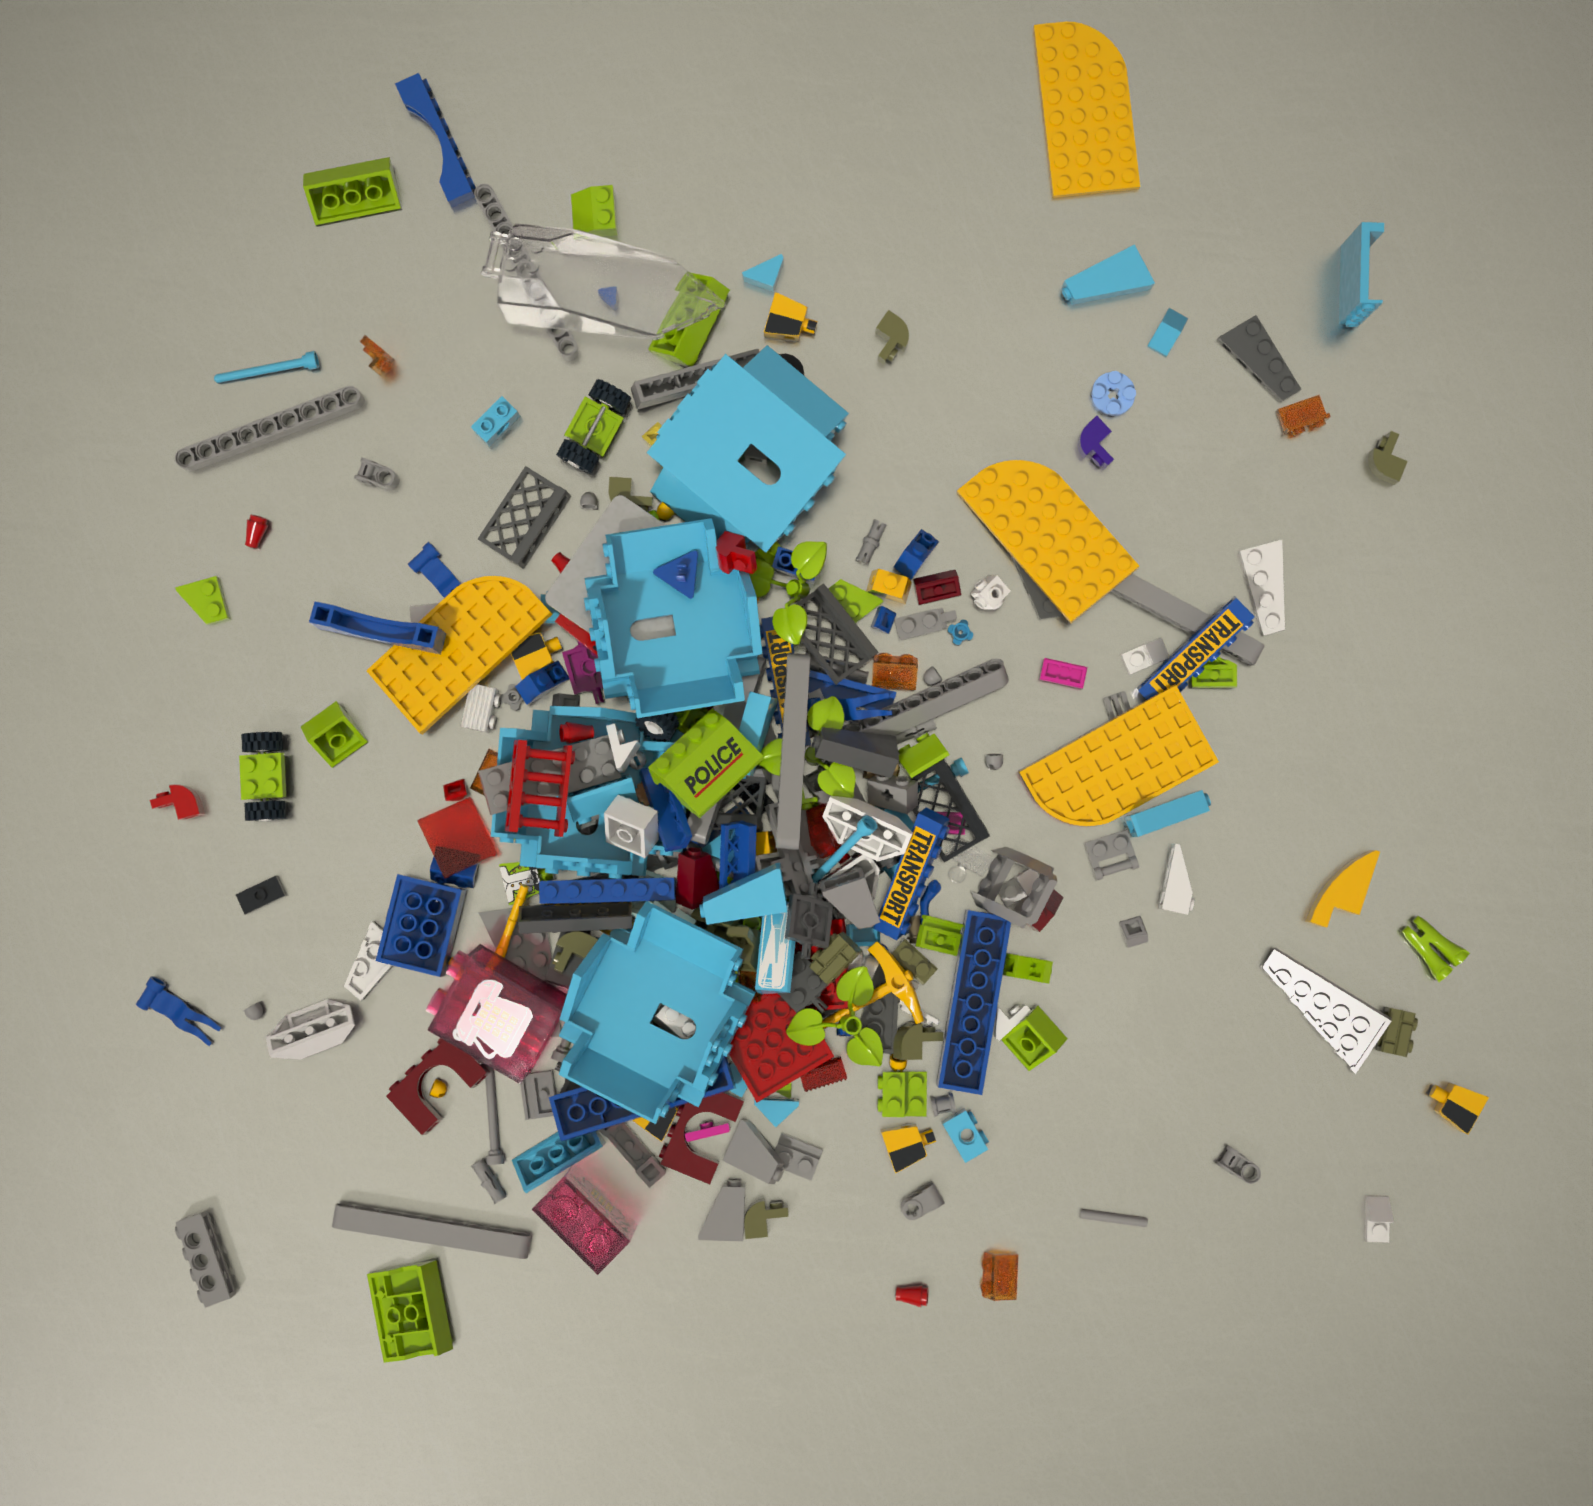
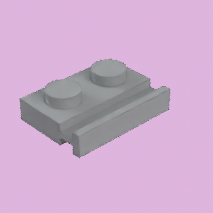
[519,1070,555,1120]
[775,1133,823,1180]

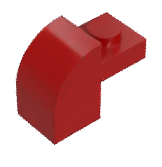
[715,531,757,574]
[150,785,205,820]

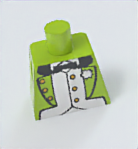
[499,862,554,905]

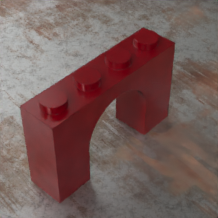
[386,1033,490,1135]
[659,1092,745,1185]

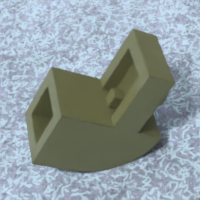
[875,310,909,365]
[1368,431,1408,485]
[609,477,654,512]
[726,925,761,972]
[552,931,598,975]
[893,1022,943,1060]
[744,1198,789,1239]

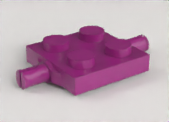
[562,640,605,704]

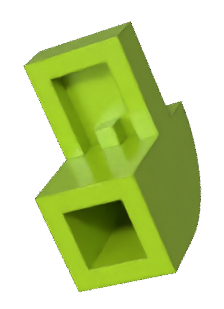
[1003,953,1053,984]

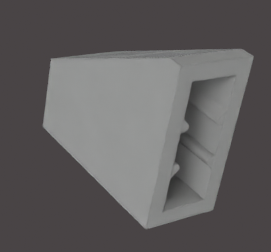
[819,867,880,930]
[722,1120,784,1184]
[698,1180,745,1242]

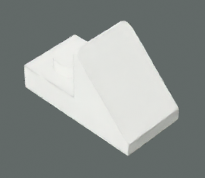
[1121,638,1170,675]
[606,724,641,773]
[998,869,1039,907]
[994,1004,1032,1041]
[1365,1196,1394,1243]

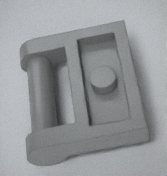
[1084,830,1139,881]

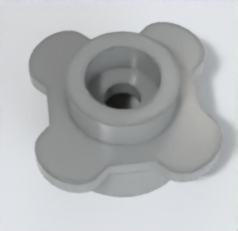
[500,684,523,710]

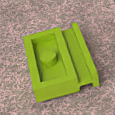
[916,915,964,956]

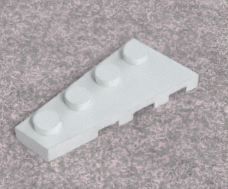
[1238,540,1285,636]

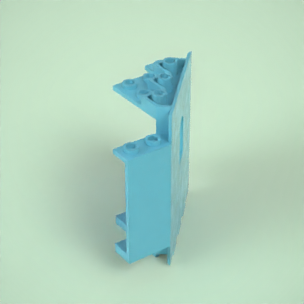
[647,345,849,553]
[584,518,762,718]
[491,706,686,879]
[559,901,756,1124]

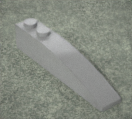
[631,349,759,410]

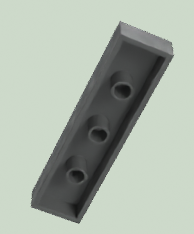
[518,902,632,934]

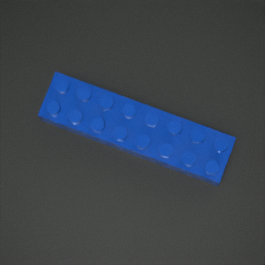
[936,910,1011,1095]
[549,1056,736,1141]

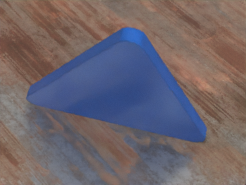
[653,550,698,599]

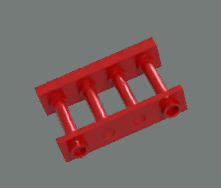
[505,740,575,837]

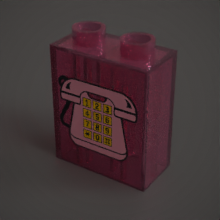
[426,944,567,1084]
[532,1163,638,1275]

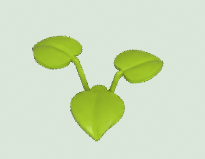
[749,541,827,645]
[758,696,856,798]
[786,966,883,1067]

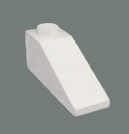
[1158,844,1195,915]

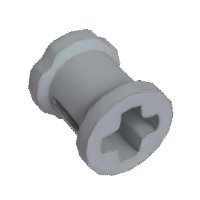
[931,1093,956,1117]

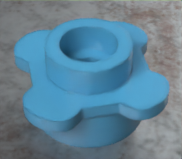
[948,619,973,645]

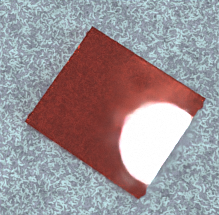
[417,797,498,879]

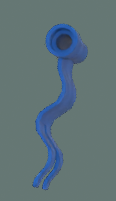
[408,541,461,598]
[807,693,892,730]
[136,976,222,1046]

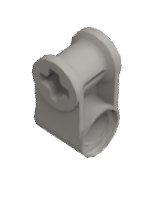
[354,457,399,490]
[803,766,830,807]
[1216,1145,1261,1184]
[900,1183,945,1220]

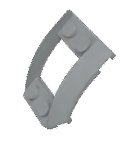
[971,847,1057,929]

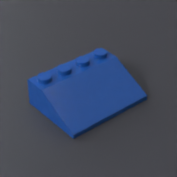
[376,874,467,977]

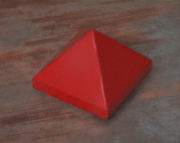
[443,779,467,801]

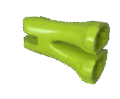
[1402,916,1470,983]

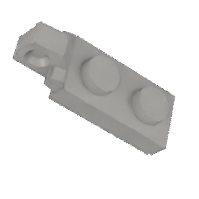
[894,608,957,641]

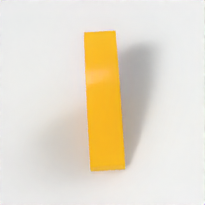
[1306,850,1380,928]

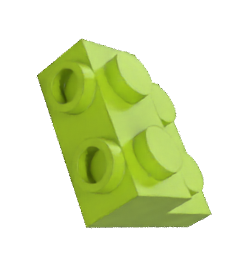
[877,1071,927,1117]

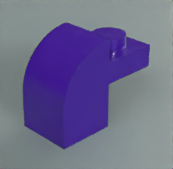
[1078,416,1114,468]

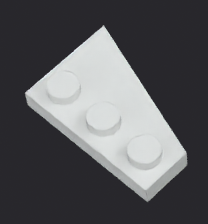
[344,921,393,1001]

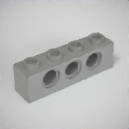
[175,1210,236,1308]

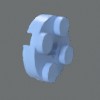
[1091,371,1136,416]

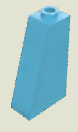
[1061,244,1155,305]
[739,691,778,779]
[1124,790,1211,838]
[699,863,788,925]

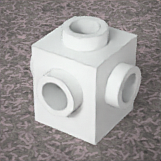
[970,575,1011,610]

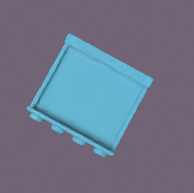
[1339,222,1384,327]

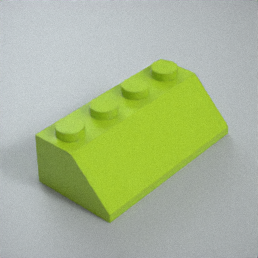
[303,157,401,225]
[648,272,730,367]

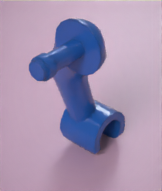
[920,880,941,925]

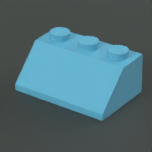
[567,774,638,824]

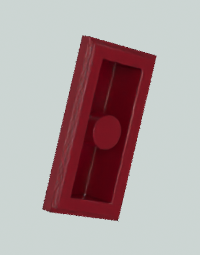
[913,570,962,605]

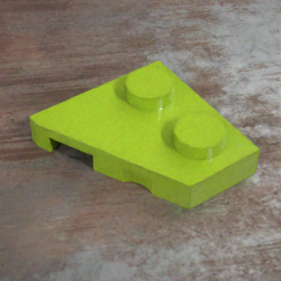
[175,576,230,625]
[828,579,884,623]
[1192,656,1237,688]

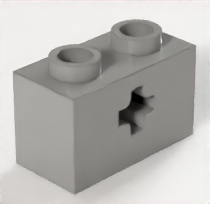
[868,774,918,814]

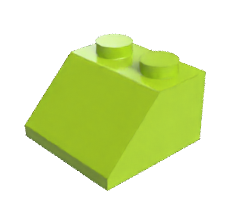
[571,185,618,239]
[301,701,367,768]
[898,732,950,779]
[1001,1006,1068,1071]

